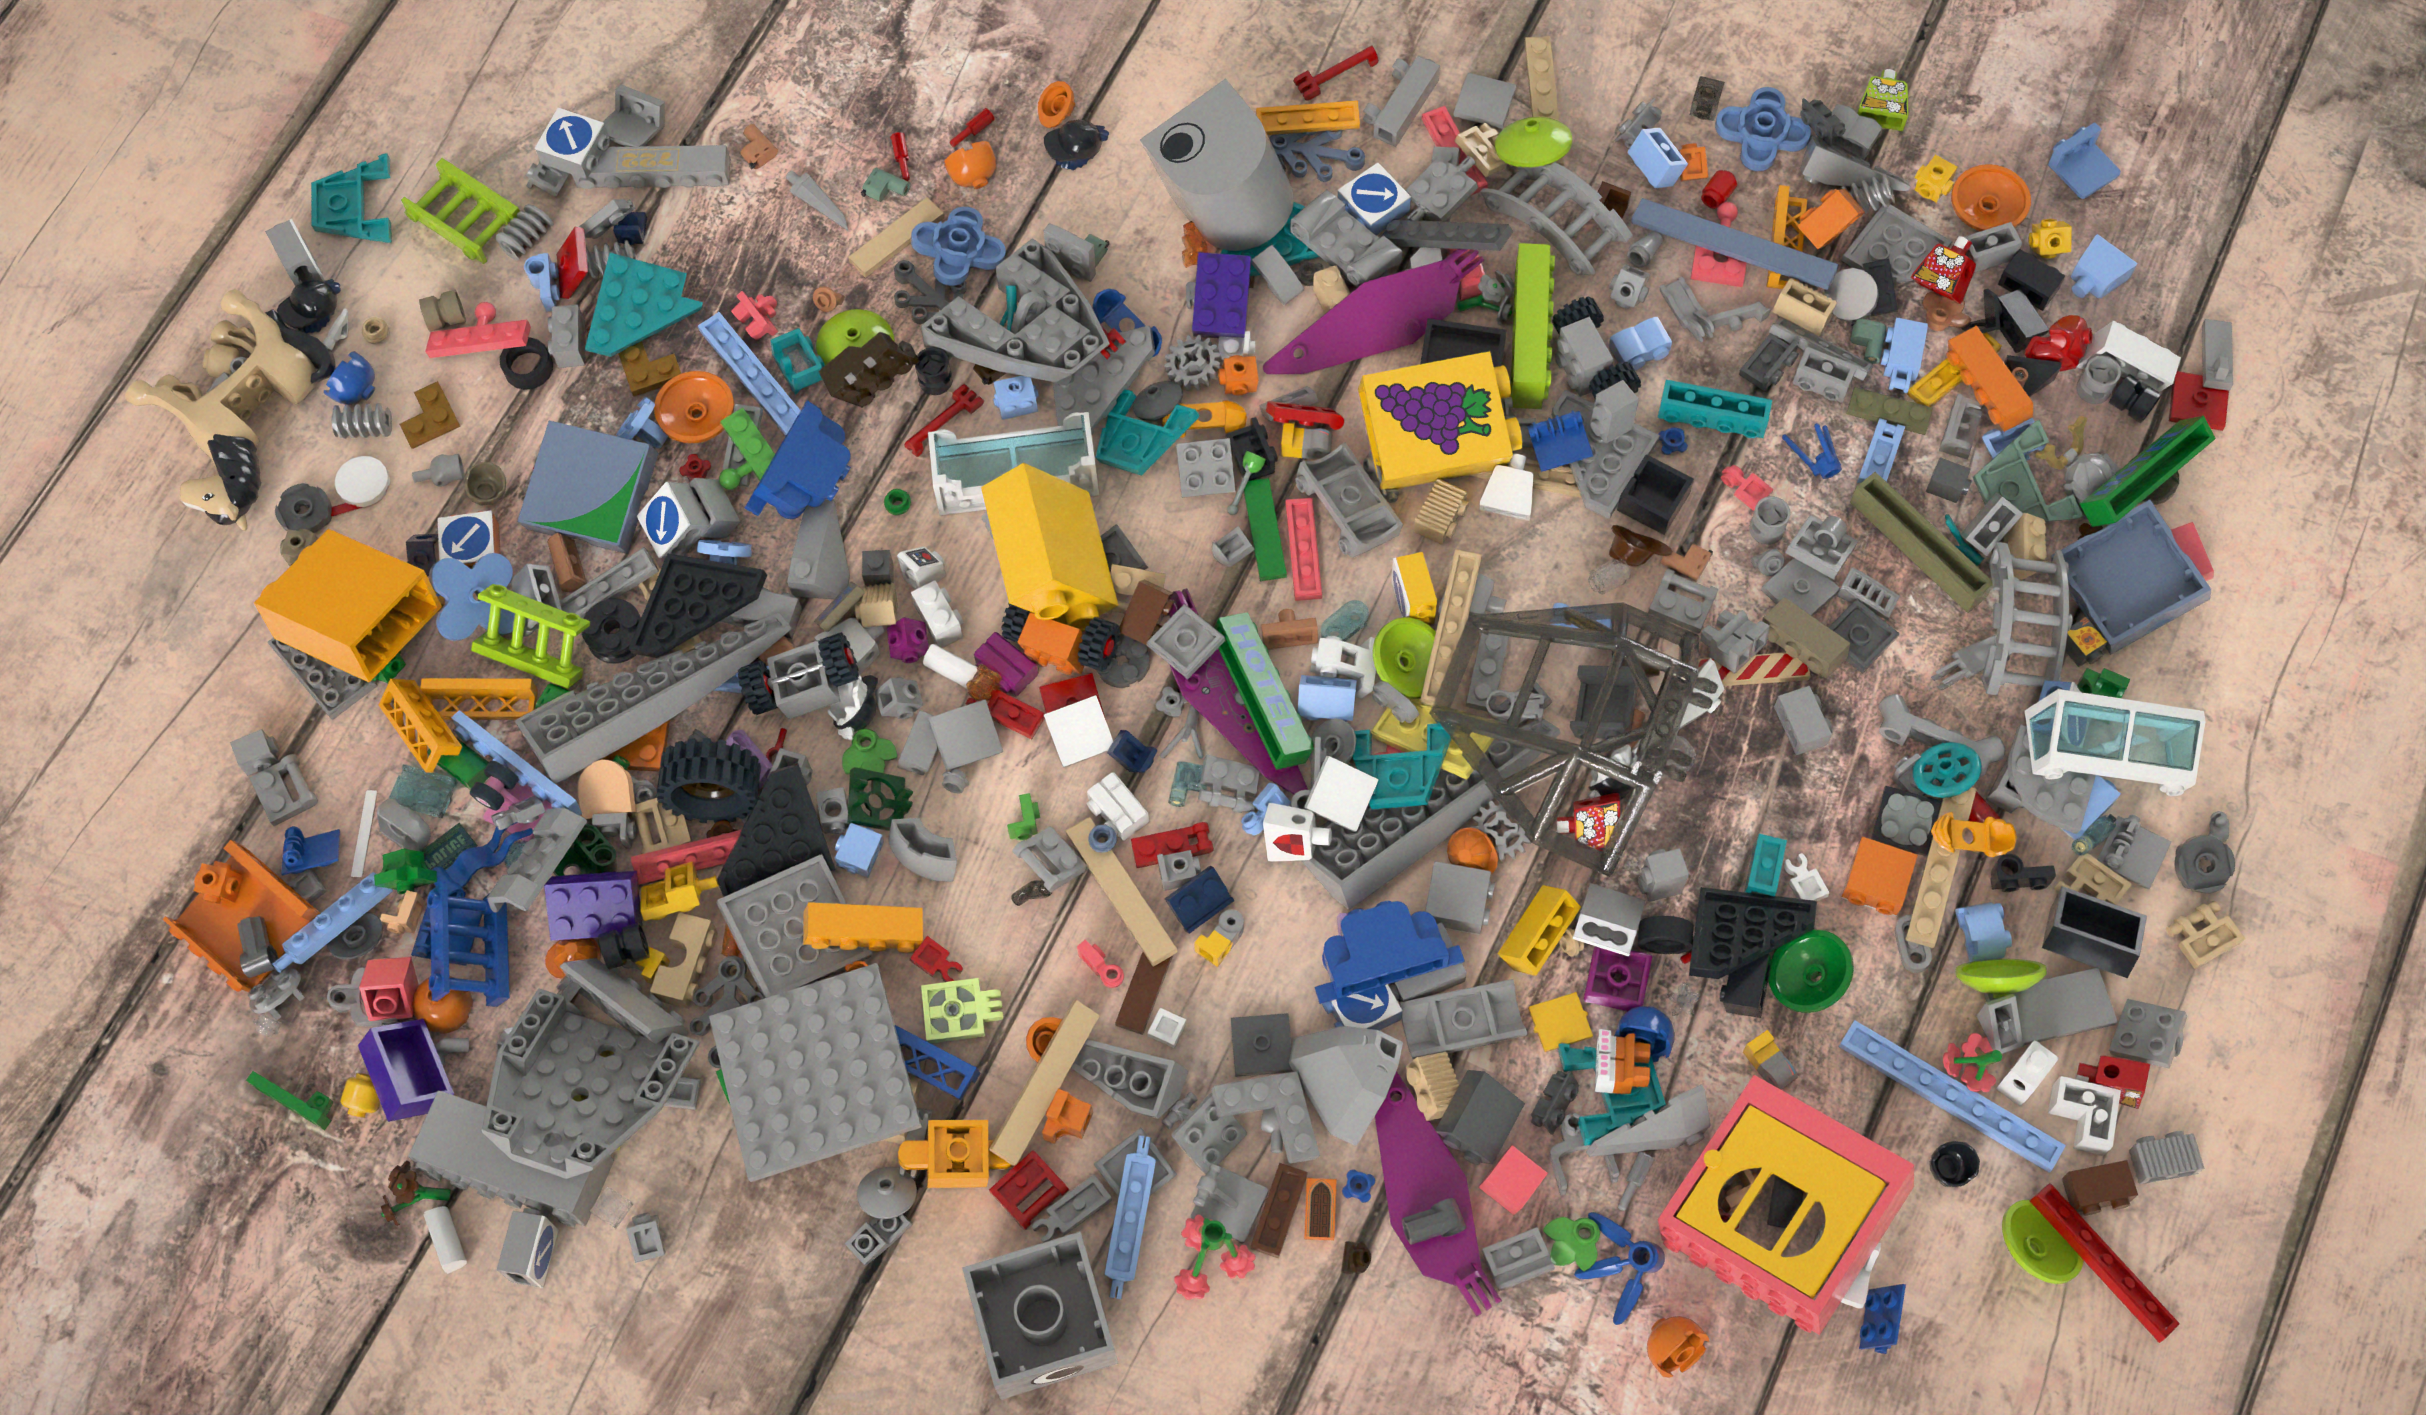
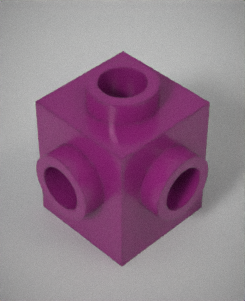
[887,617,929,663]

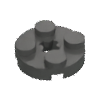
[275,483,332,533]
[1097,633,1150,688]
[2174,835,2235,893]

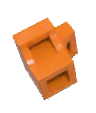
[1042,1088,1093,1144]

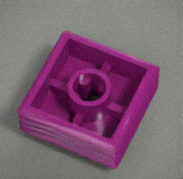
[1583,946,1652,1011]

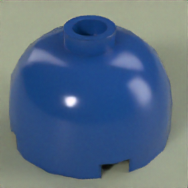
[323,351,375,405]
[1614,1006,1675,1062]

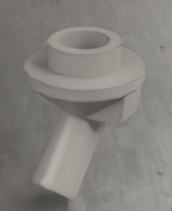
[629,773,657,804]

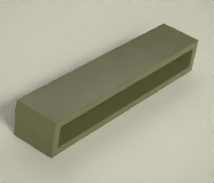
[1850,472,1993,613]

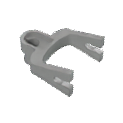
[327,967,400,1027]
[1550,1113,1620,1196]

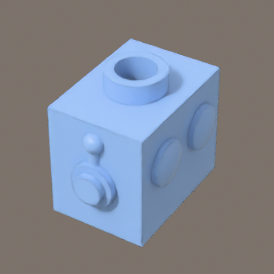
[993,376,1039,420]
[835,823,884,878]

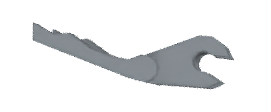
[1660,276,1715,342]
[1931,635,2010,690]

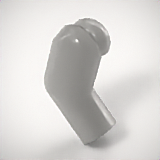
[2209,811,2229,843]
[434,1038,469,1065]

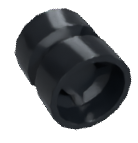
[915,347,953,395]
[2109,374,2162,423]
[599,922,650,970]

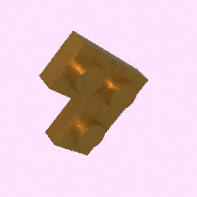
[618,341,681,397]
[399,381,461,449]

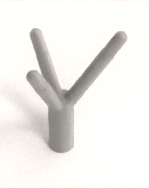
[1160,705,1204,758]

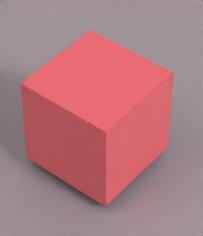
[359,957,419,1021]
[1478,1145,1548,1215]

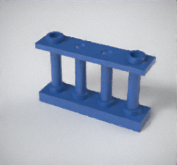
[427,882,510,1007]

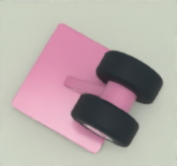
[470,761,552,843]

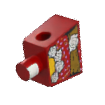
[1910,236,1976,305]
[1557,793,1622,853]
[2076,1056,2150,1109]

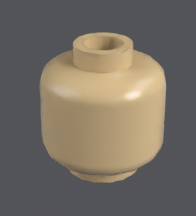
[203,344,240,378]

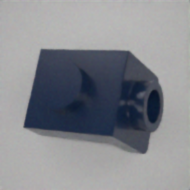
[1107,730,1158,773]

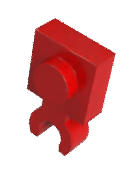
[910,936,963,982]

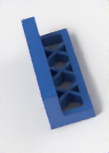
[895,1025,981,1100]

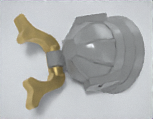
[2035,416,2120,511]

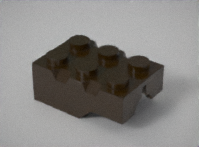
[818,332,920,408]

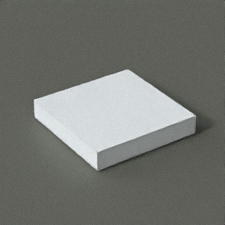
[1044,696,1113,767]
[1304,756,1378,832]

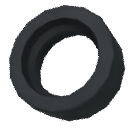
[500,337,553,390]
[1638,915,1694,954]

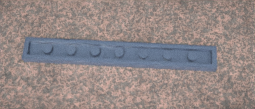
[1632,198,1839,290]

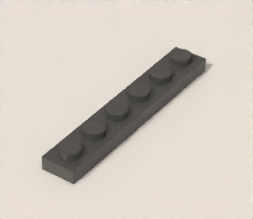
[1380,220,1513,251]

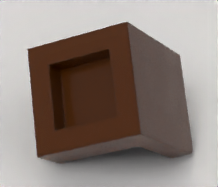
[1598,181,1631,219]

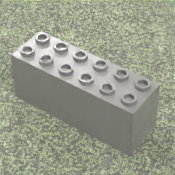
[408,1090,614,1227]

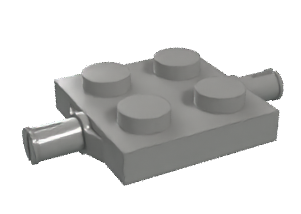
[1405,156,1478,222]

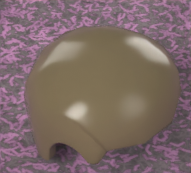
[464,462,506,505]

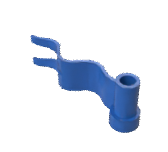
[432,822,533,898]

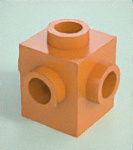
[1218,355,1259,396]
[193,861,243,904]

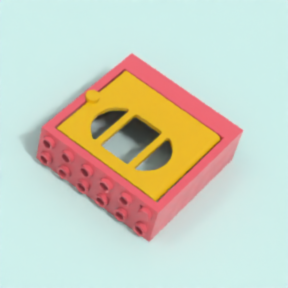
[1658,1075,1914,1335]

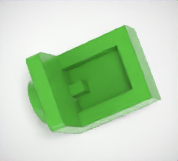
[1007,793,1041,840]

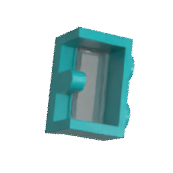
[770,328,825,395]

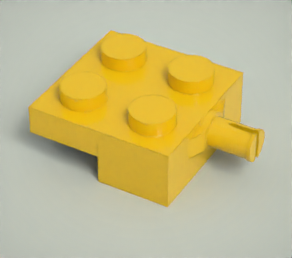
[641,861,719,921]

